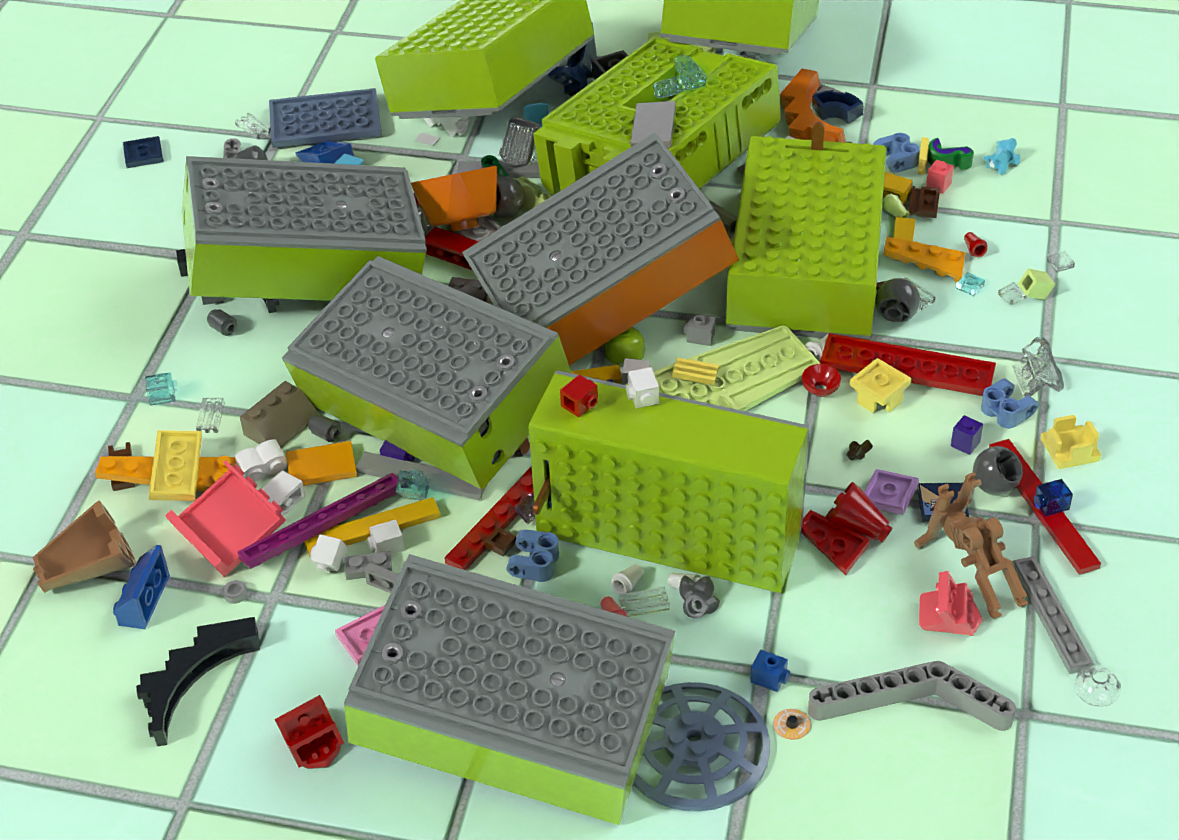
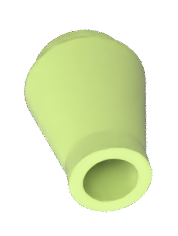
[882,194,909,218]

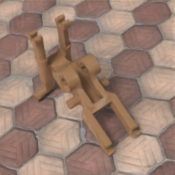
[914,472,1028,619]

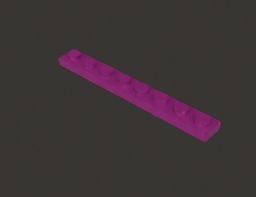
[238,473,406,569]

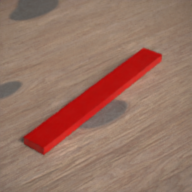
[989,439,1101,575]

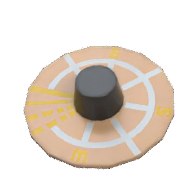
[773,708,811,740]

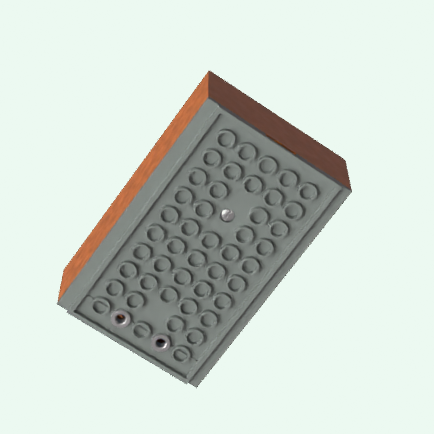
[462,133,739,366]

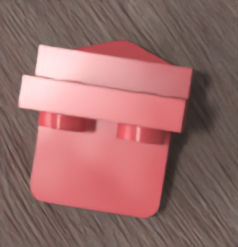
[919,571,983,636]

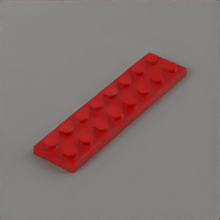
[820,333,996,396]

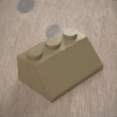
[240,381,319,448]

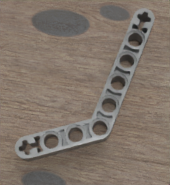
[808,661,1016,731]

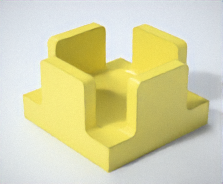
[850,358,911,413]
[1040,415,1101,470]

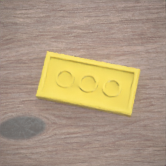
[149,430,202,501]

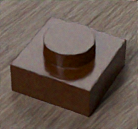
[484,527,516,557]

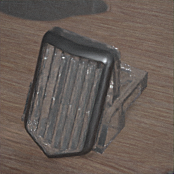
[498,117,540,168]
[1012,336,1064,397]

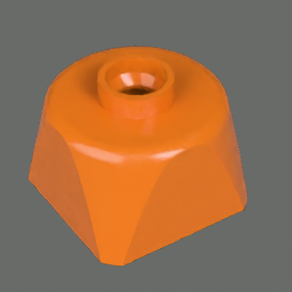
[411,166,497,232]

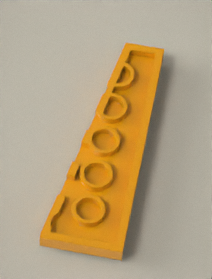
[95,456,237,492]

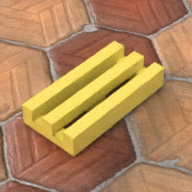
[918,137,929,175]
[672,357,719,385]

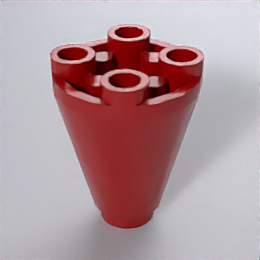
[825,482,893,542]

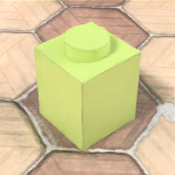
[1018,268,1056,300]

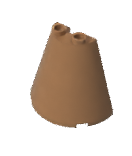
[32,500,136,593]

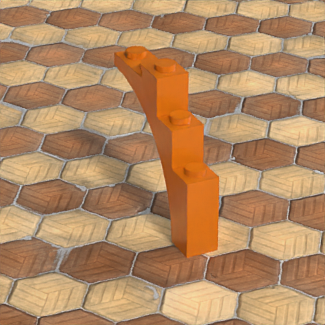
[780,68,846,143]

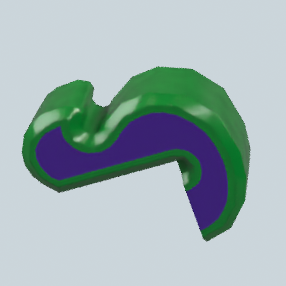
[927,137,974,170]

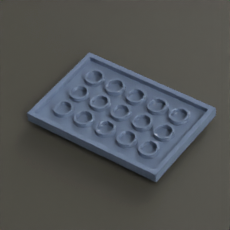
[269,88,382,148]

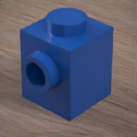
[750,649,790,692]

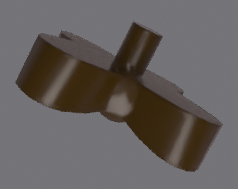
[846,440,873,461]

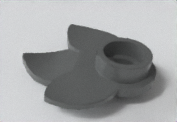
[679,575,720,619]

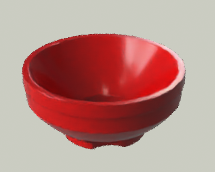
[802,364,841,397]

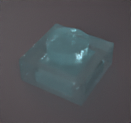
[956,272,985,296]

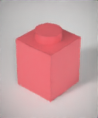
[926,160,954,194]

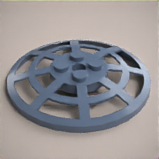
[633,682,770,812]

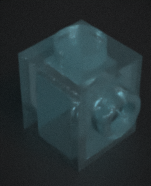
[145,372,179,406]
[396,469,430,500]

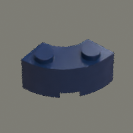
[812,90,863,124]

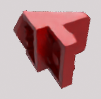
[274,695,344,769]

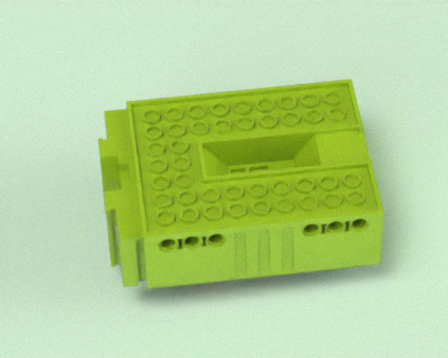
[533,36,781,195]

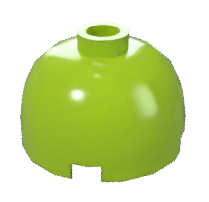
[604,327,645,365]

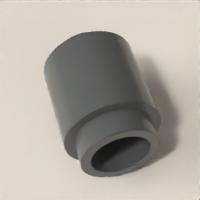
[207,309,237,336]
[308,415,341,442]

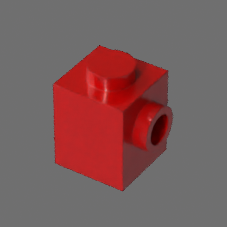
[560,374,598,417]

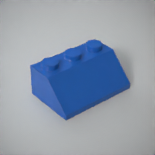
[113,545,170,630]

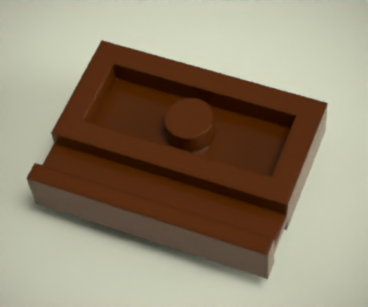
[909,186,940,218]

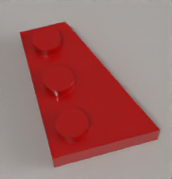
[801,509,870,576]

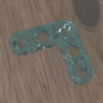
[653,55,707,98]

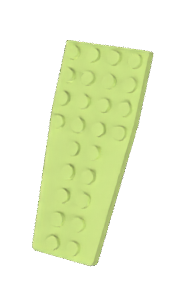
[624,325,820,411]

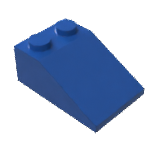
[295,141,355,164]

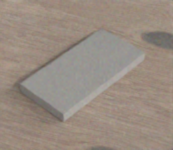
[631,101,676,148]

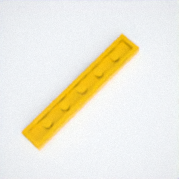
[304,497,441,557]

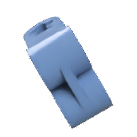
[872,132,920,173]
[981,378,1039,429]
[506,529,559,582]

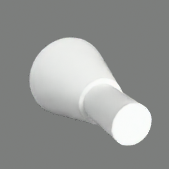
[805,334,828,361]

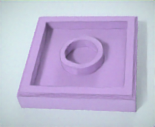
[864,469,919,515]

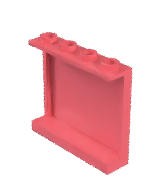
[165,460,286,578]

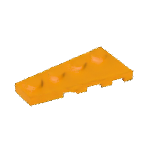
[883,236,965,283]

